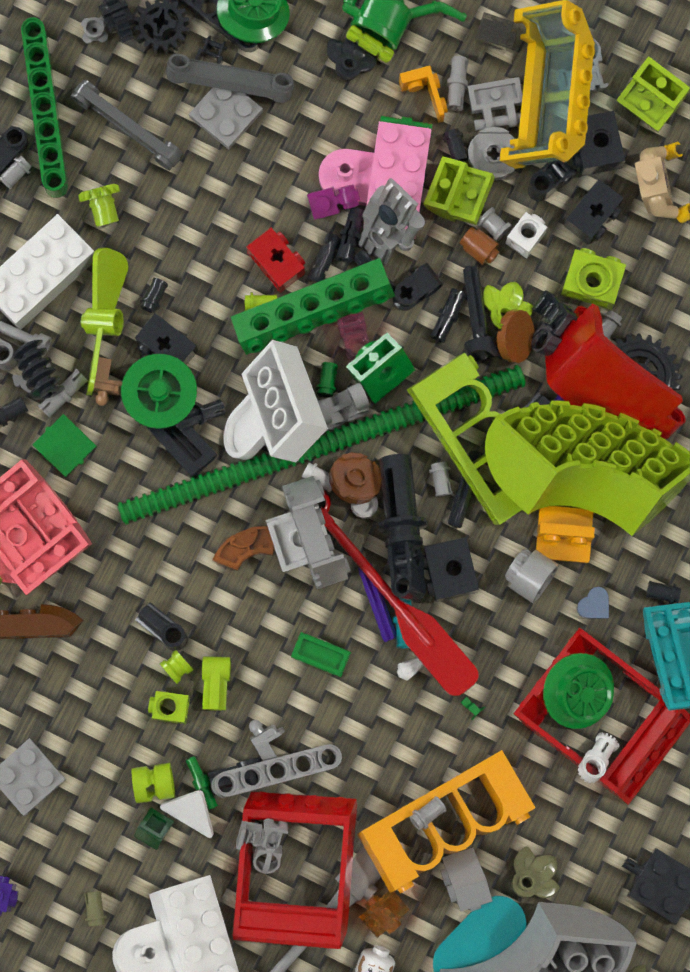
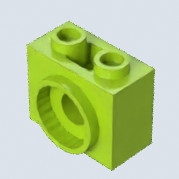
[561,248,626,310]

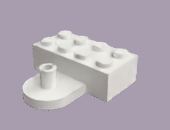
[224,340,328,462]
[113,875,239,972]

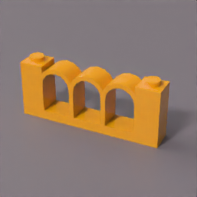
[357,750,535,894]

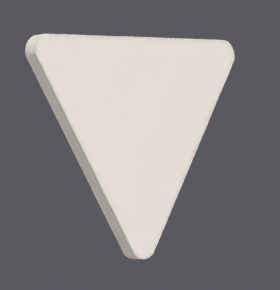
[160,790,214,838]

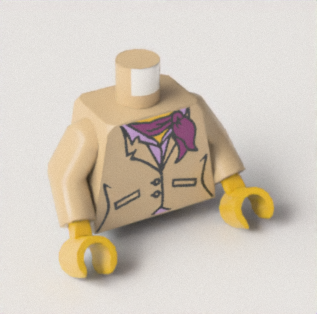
[635,142,690,223]

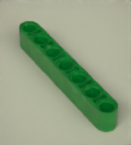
[21,17,68,198]

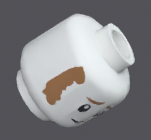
[355,945,395,972]

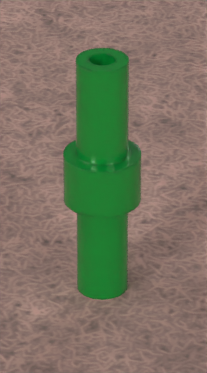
[380,116,433,132]
[185,756,218,810]

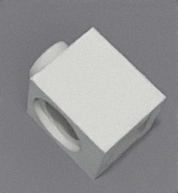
[505,212,547,259]

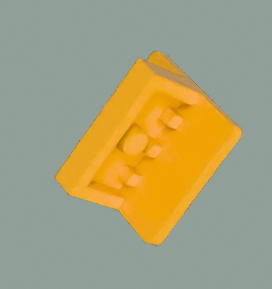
[536,506,595,563]

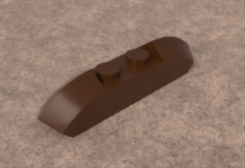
[0,604,84,640]

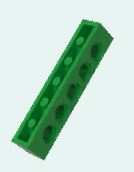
[231,258,395,355]

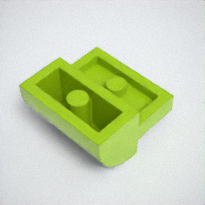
[616,56,690,133]
[424,156,495,225]

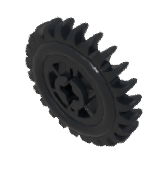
[615,333,683,391]

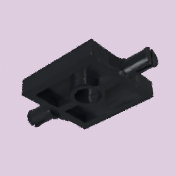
[621,848,690,925]

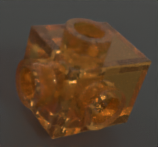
[359,891,410,938]

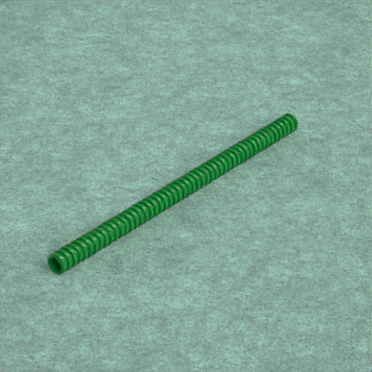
[117,365,526,525]

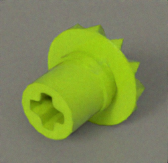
[79,184,121,227]

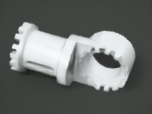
[578,733,619,783]

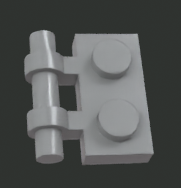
[467,77,523,131]

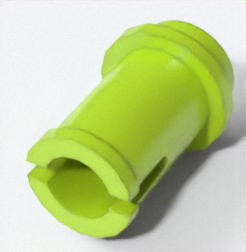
[245,292,277,311]

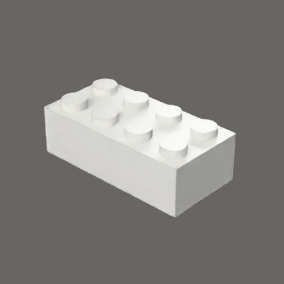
[0,214,94,330]

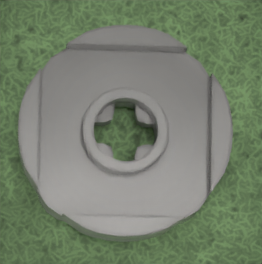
[468,127,516,181]

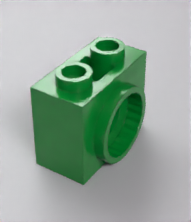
[346,333,416,404]

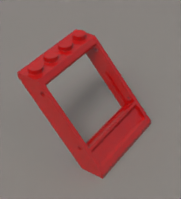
[513,628,690,805]
[233,791,357,949]

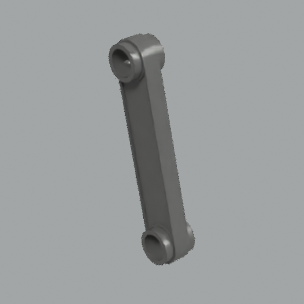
[166,54,294,103]
[71,80,183,171]

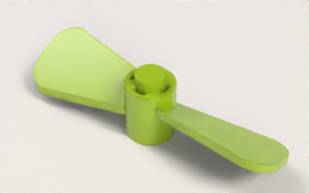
[81,248,128,395]

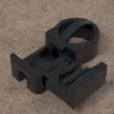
[531,290,577,356]

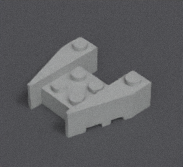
[282,476,351,589]

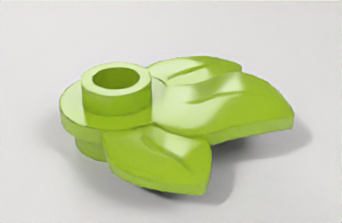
[483,282,533,329]

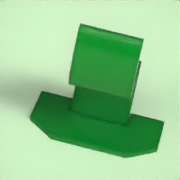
[461,697,485,720]

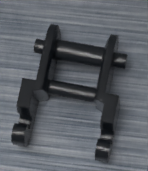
[195,36,228,64]

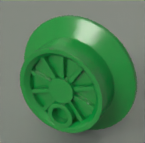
[217,0,290,43]
[121,354,197,429]
[543,653,614,729]

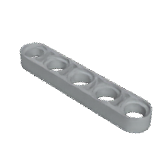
[212,744,342,798]

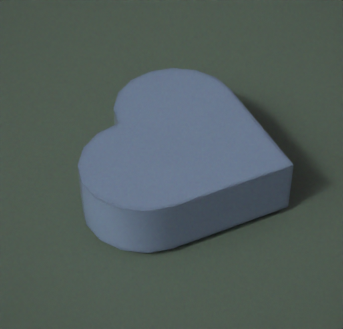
[577,587,609,619]

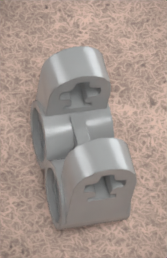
[318,383,369,431]

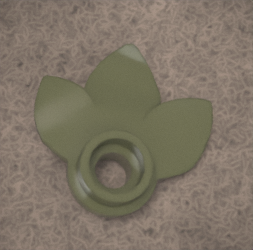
[512,846,560,899]

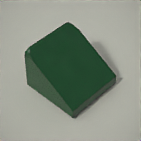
[134,807,174,850]

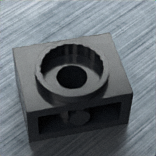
[573,111,625,176]
[423,537,479,602]

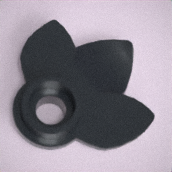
[327,38,377,81]

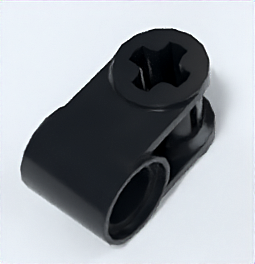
[527,158,578,202]
[393,263,444,311]

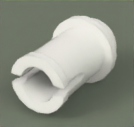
[302,463,332,492]

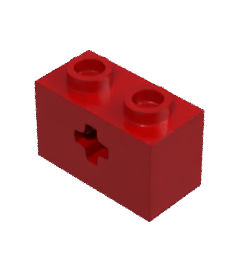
[246,227,306,293]

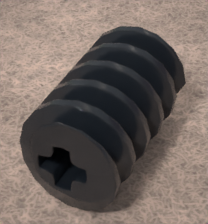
[13,340,65,400]

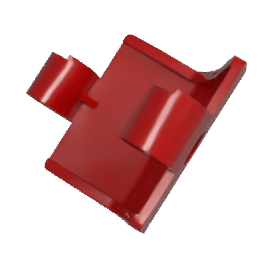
[545,304,686,440]

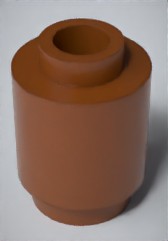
[459,227,500,265]

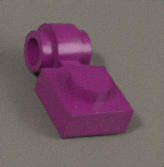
[307,184,360,220]

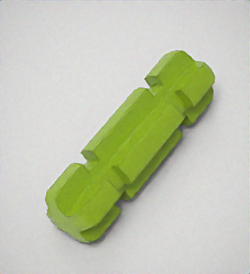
[346,25,394,63]

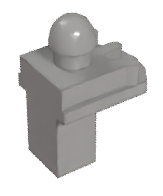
[249,720,285,765]

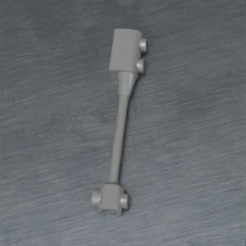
[270,847,381,972]

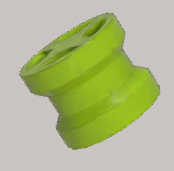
[160,650,193,684]

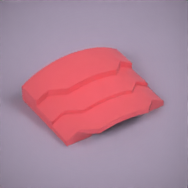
[0,459,92,595]

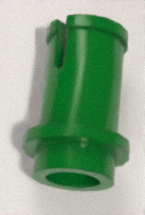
[316,362,339,398]

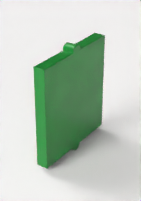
[32,414,97,477]

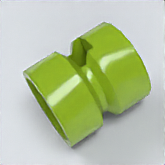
[131,763,175,803]

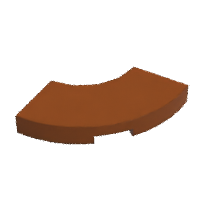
[212,526,275,571]

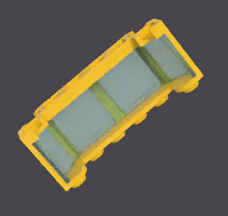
[500,0,595,169]

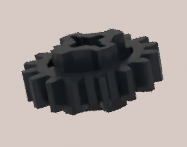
[98,0,135,44]
[133,0,190,55]

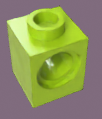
[148,691,190,724]

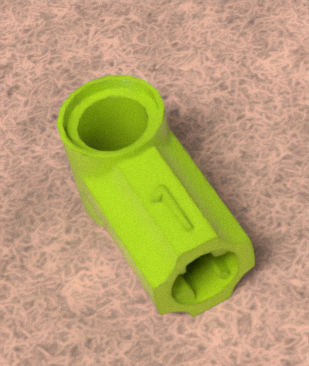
[202,656,231,711]

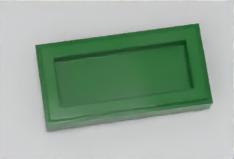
[291,632,351,678]

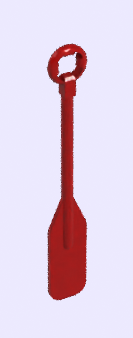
[321,489,479,696]

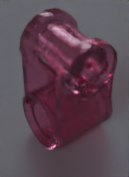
[337,311,369,362]

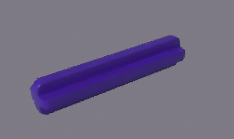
[358,564,397,642]

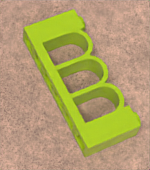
[407,353,522,525]

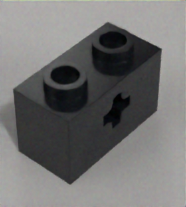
[564,179,624,245]
[135,313,198,365]

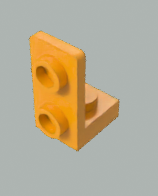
[399,66,448,123]

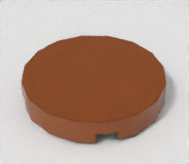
[497,309,534,363]
[329,452,382,504]

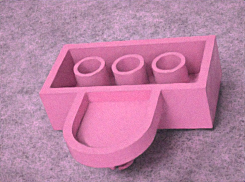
[319,121,431,239]

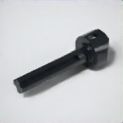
[463,265,502,365]

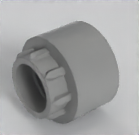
[505,549,559,604]

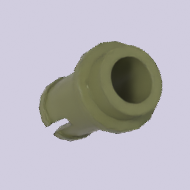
[84,891,107,927]

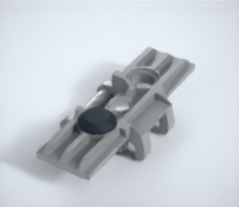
[358,178,425,266]

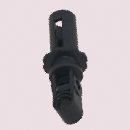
[376,454,428,602]

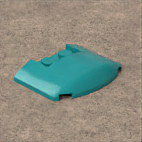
[643,602,690,711]

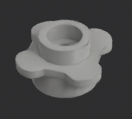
[81,17,108,44]

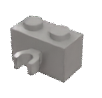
[440,848,492,912]

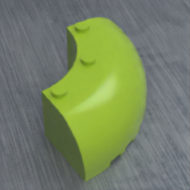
[485,400,690,536]

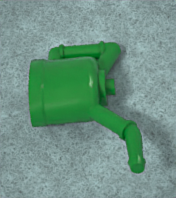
[342,0,467,50]

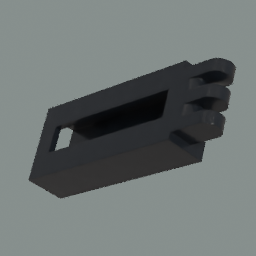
[143,425,217,477]

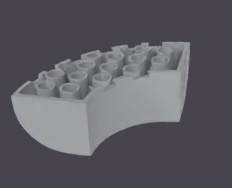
[440,902,637,972]

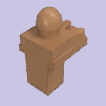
[93,357,122,406]

